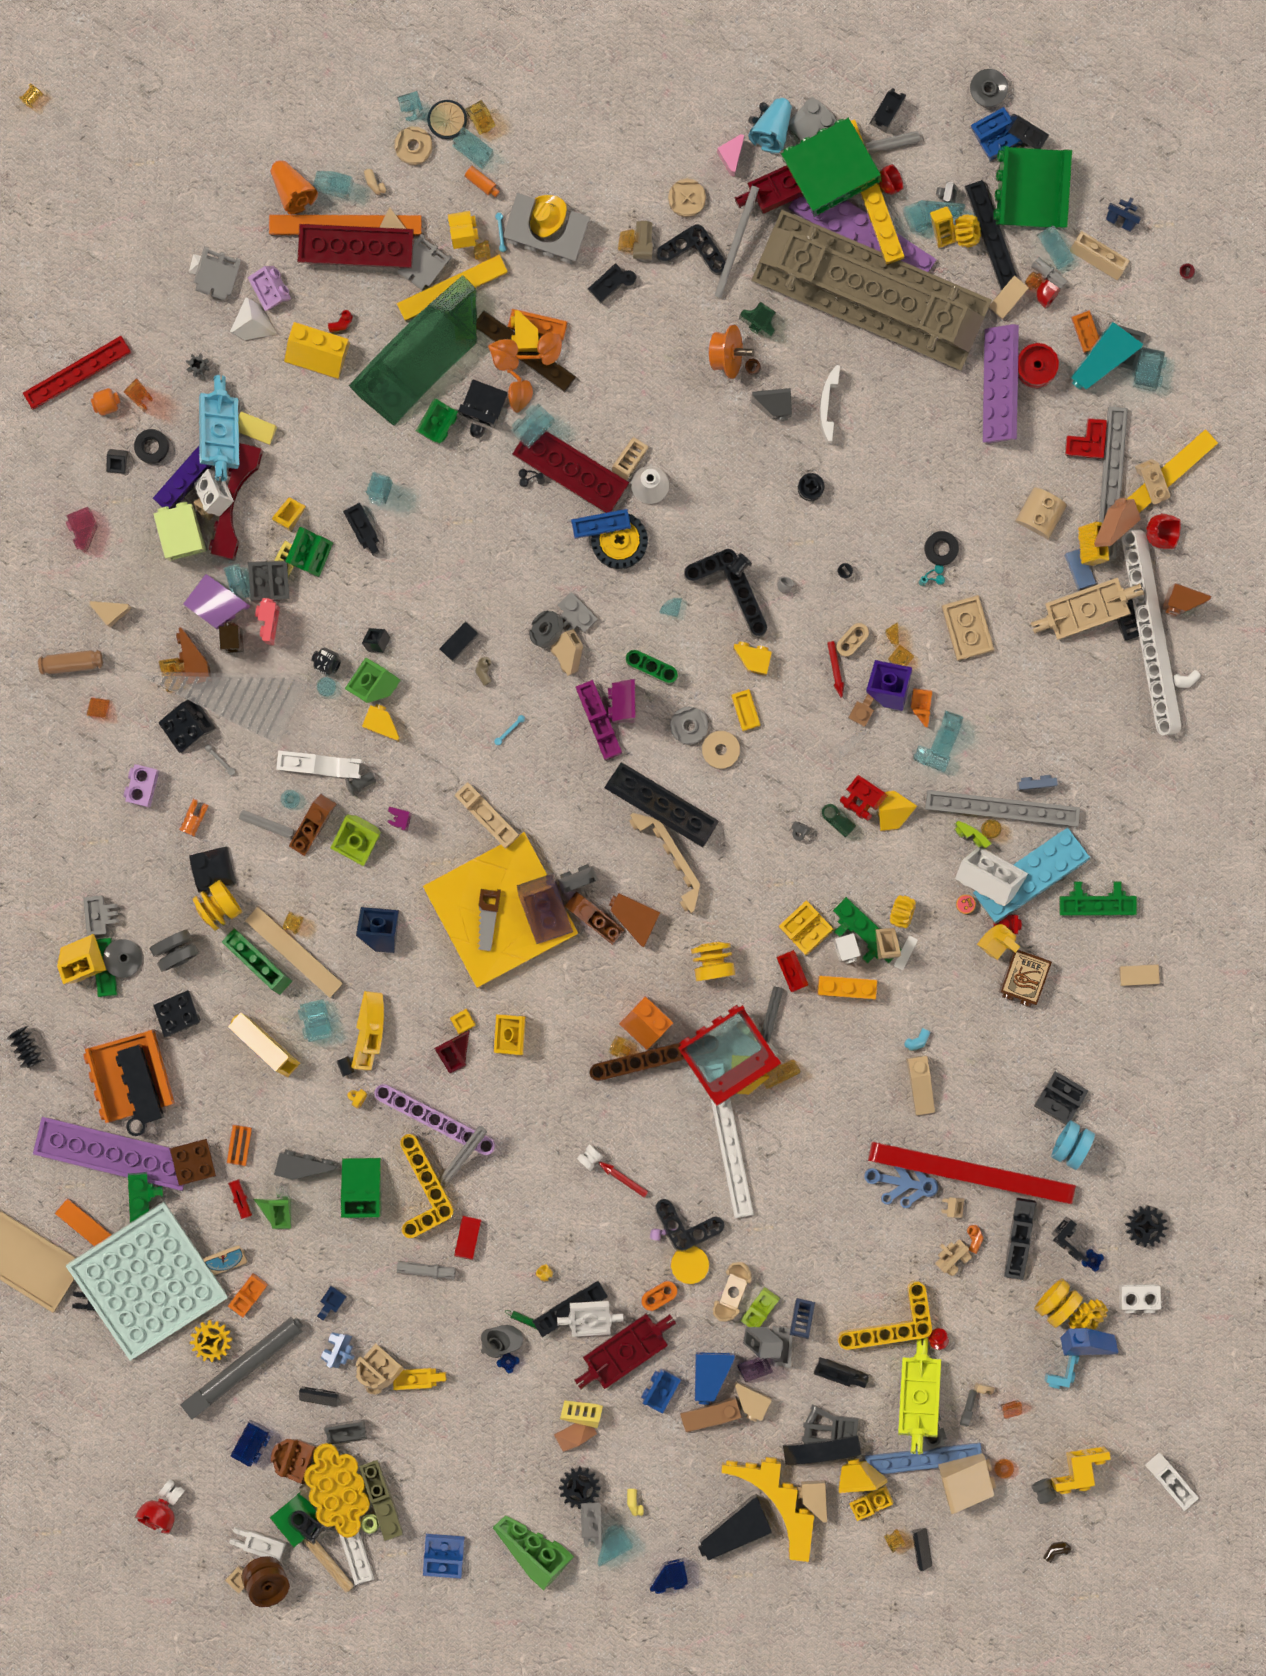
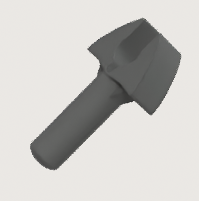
[960,1390,977,1427]

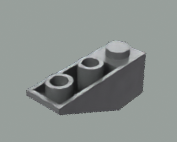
[274,1149,337,1180]

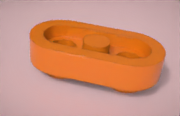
[641,1281,677,1311]

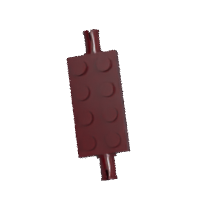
[734,165,803,214]
[574,1313,677,1390]

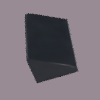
[439,622,479,662]
[299,1386,339,1407]
[912,1528,932,1572]

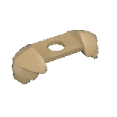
[713,1262,751,1322]

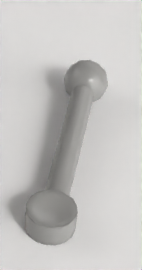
[205,744,235,775]

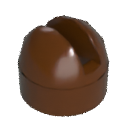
[745,358,761,375]

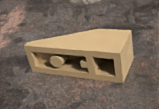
[906,1055,935,1115]

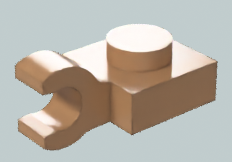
[848,694,874,727]

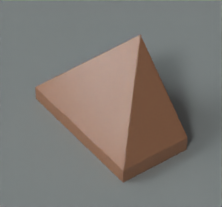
[554,1423,597,1452]

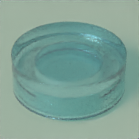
[317,677,336,697]

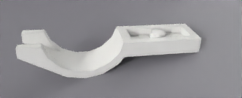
[276,751,363,779]

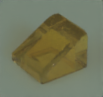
[618,229,635,252]
[884,622,899,647]

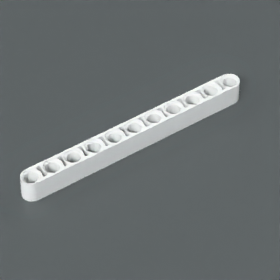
[1122,530,1181,735]

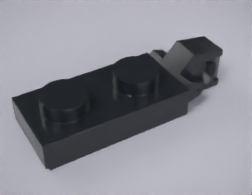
[343,502,380,556]
[813,1357,869,1388]

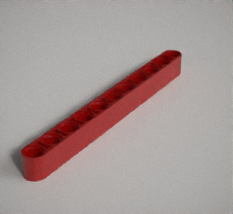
[868,1142,1076,1204]

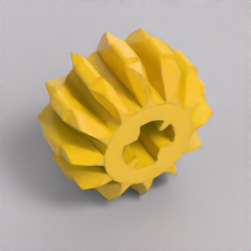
[954,214,981,248]
[890,895,916,928]

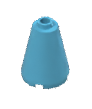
[748,98,792,153]

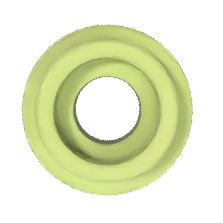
[360,1514,379,1533]

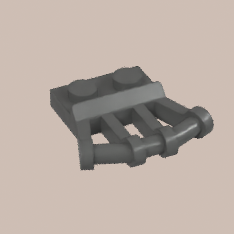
[802,1404,859,1443]

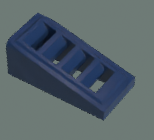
[790,1298,815,1339]

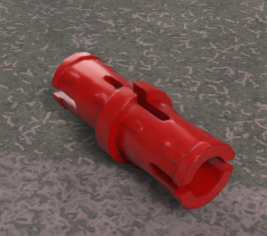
[228,1179,252,1219]

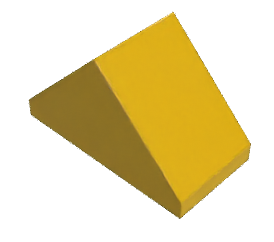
[272,497,306,532]

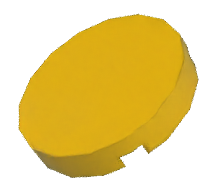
[671,1246,709,1284]

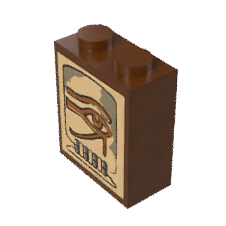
[999,950,1052,1007]

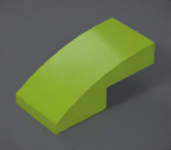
[740,1287,780,1327]

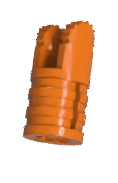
[179,798,209,837]

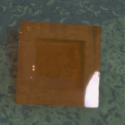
[87,697,110,719]
[1000,1400,1023,1419]

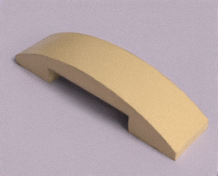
[454,782,519,849]

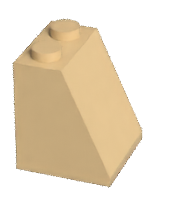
[938,1453,996,1514]

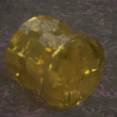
[474,240,491,260]
[981,819,1001,839]
[282,911,304,935]
[884,1529,906,1553]

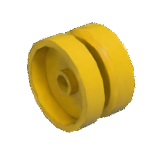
[1034,1278,1083,1328]

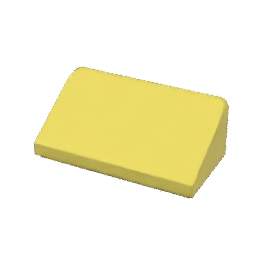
[238,411,277,445]

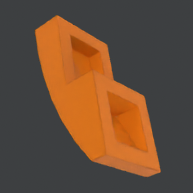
[228,1273,268,1318]

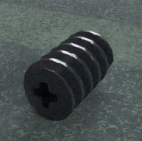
[7,1026,45,1068]

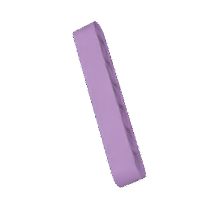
[374,1084,495,1155]

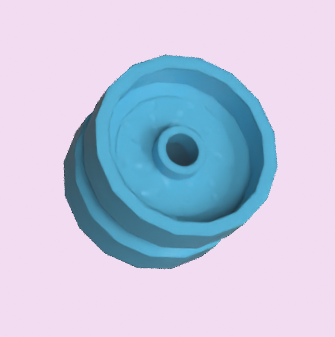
[1051,1120,1095,1170]

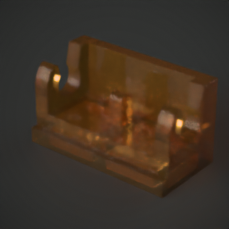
[124,378,153,413]

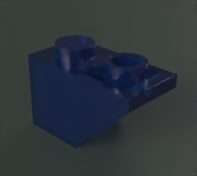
[650,1558,688,1594]

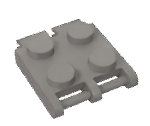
[398,234,452,290]
[193,246,241,300]

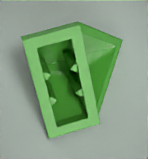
[253,1198,291,1229]

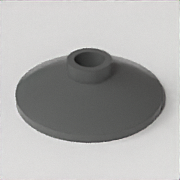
[970,69,1008,107]
[103,939,142,978]

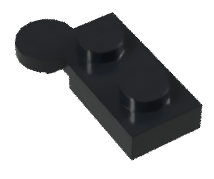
[588,263,636,304]

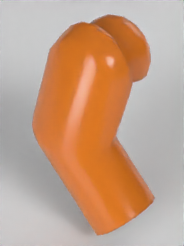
[967,1225,984,1254]

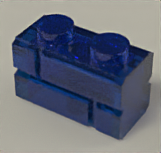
[230,1420,271,1467]

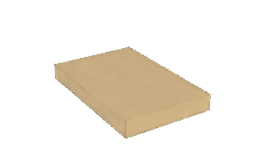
[941,595,994,661]

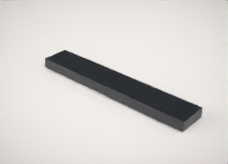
[965,180,1017,291]

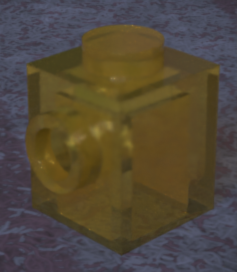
[465,100,496,135]

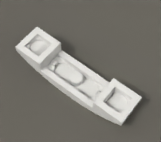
[819,365,840,444]

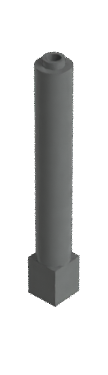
[180,1317,303,1420]

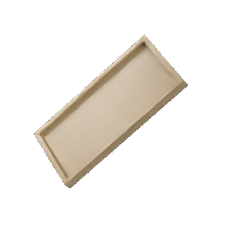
[0,1210,77,1313]

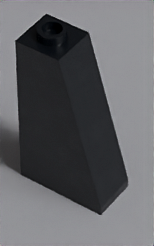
[698,1494,772,1561]

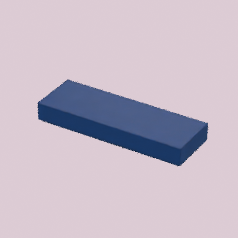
[571,509,631,539]

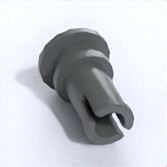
[345,771,376,796]

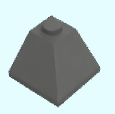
[751,388,792,422]

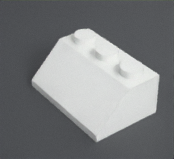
[955,847,1028,906]

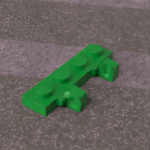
[1059,881,1137,915]
[833,897,902,964]
[128,1172,163,1223]

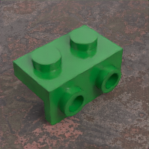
[416,398,458,444]

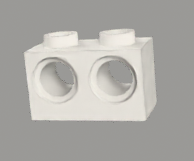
[194,469,234,516]
[833,933,861,964]
[1119,1284,1161,1313]

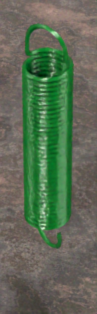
[505,1310,537,1329]

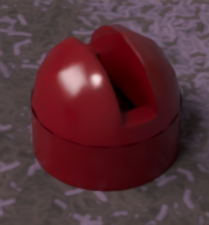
[1179,263,1195,280]

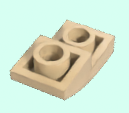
[989,276,1029,320]

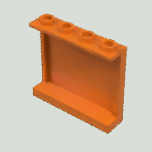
[83,1030,175,1123]

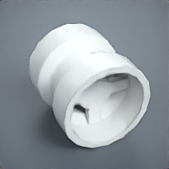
[577,1144,603,1171]
[158,1479,185,1505]

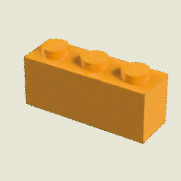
[817,976,877,999]

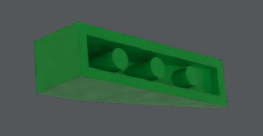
[222,928,292,995]

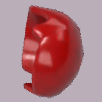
[878,164,903,195]

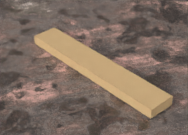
[245,907,343,998]

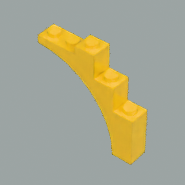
[721,1457,814,1562]

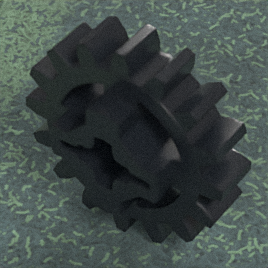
[1125,1205,1168,1248]
[559,1466,601,1509]

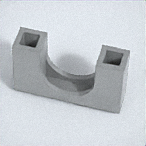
[503,193,591,264]

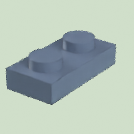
[1016,775,1058,791]

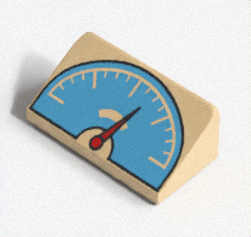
[203,1245,247,1275]

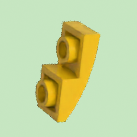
[849,1485,894,1521]

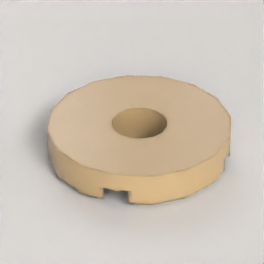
[394,126,432,165]
[702,731,740,769]

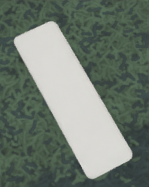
[894,936,918,970]

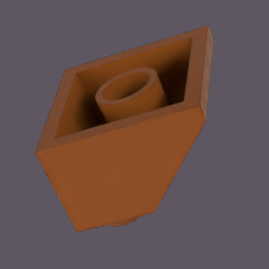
[1162,583,1212,617]

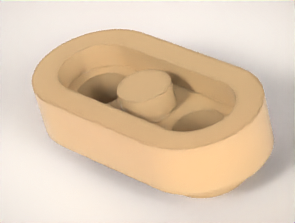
[836,623,869,657]

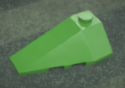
[493,1515,574,1591]

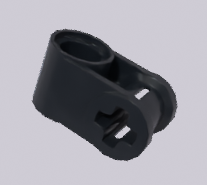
[288,1510,326,1545]

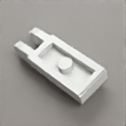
[229,1527,286,1561]

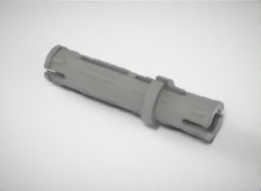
[397,1261,456,1280]

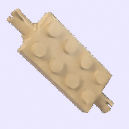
[1031,578,1144,640]

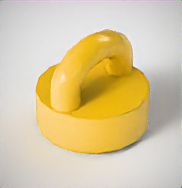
[347,1089,368,1109]

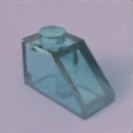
[313,171,354,200]
[930,710,963,758]
[597,1524,633,1567]

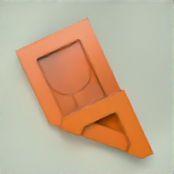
[911,688,932,727]

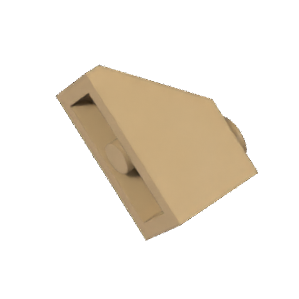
[735,1381,772,1422]
[798,1480,827,1522]

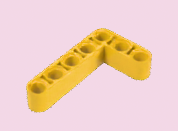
[400,1133,454,1238]
[837,1280,932,1350]

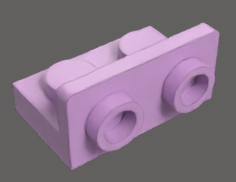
[248,266,291,311]

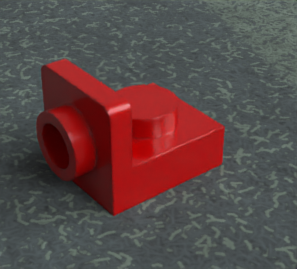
[993,915,1022,934]

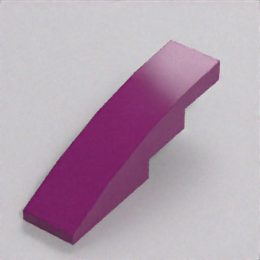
[575,680,622,761]

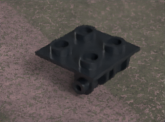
[153,990,201,1038]

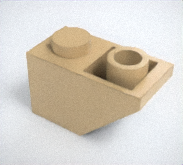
[550,629,583,676]

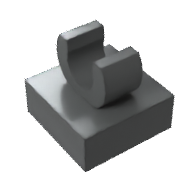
[936,182,959,207]

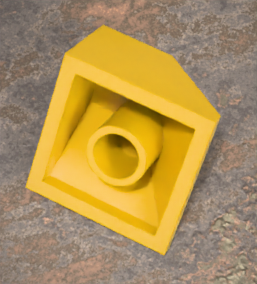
[839,1458,888,1493]

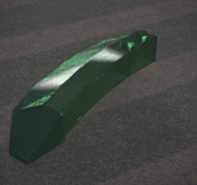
[349,275,477,426]

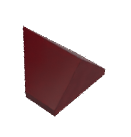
[434,1030,470,1074]

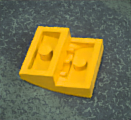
[779,900,834,956]

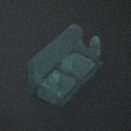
[397,91,425,121]
[452,127,494,169]

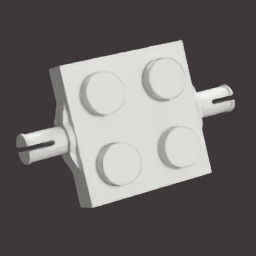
[557,1301,623,1337]

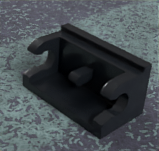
[869,88,906,133]
[1005,114,1049,149]

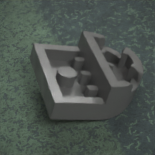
[558,864,599,894]

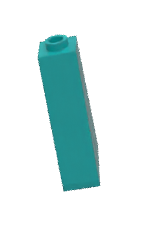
[1070,321,1144,390]

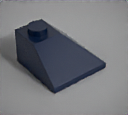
[356,907,399,953]

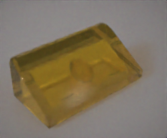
[763,1059,801,1089]

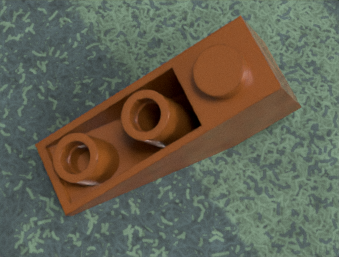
[176,627,212,686]
[289,794,337,856]
[565,891,624,945]

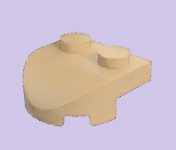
[356,1343,404,1389]

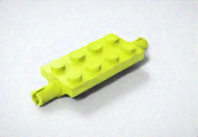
[898,1338,941,1454]

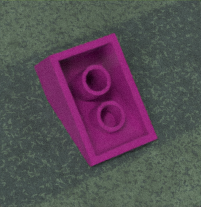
[608,679,635,723]

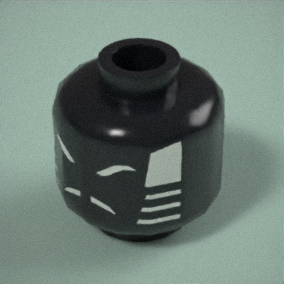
[311,647,341,676]

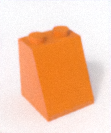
[619,996,673,1050]

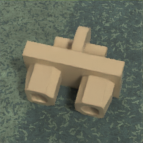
[935,1239,972,1276]

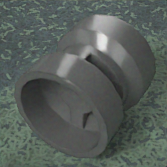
[1031,1478,1057,1504]

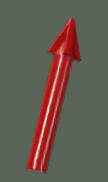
[827,641,844,698]
[599,1162,648,1197]

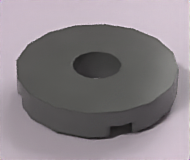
[529,610,563,648]

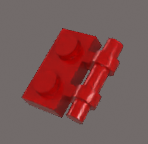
[840,775,888,821]

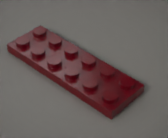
[297,224,414,269]
[512,422,629,513]

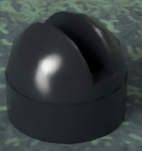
[470,423,486,438]
[837,563,853,578]

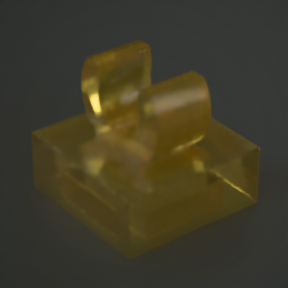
[888,645,914,666]
[608,1035,631,1057]

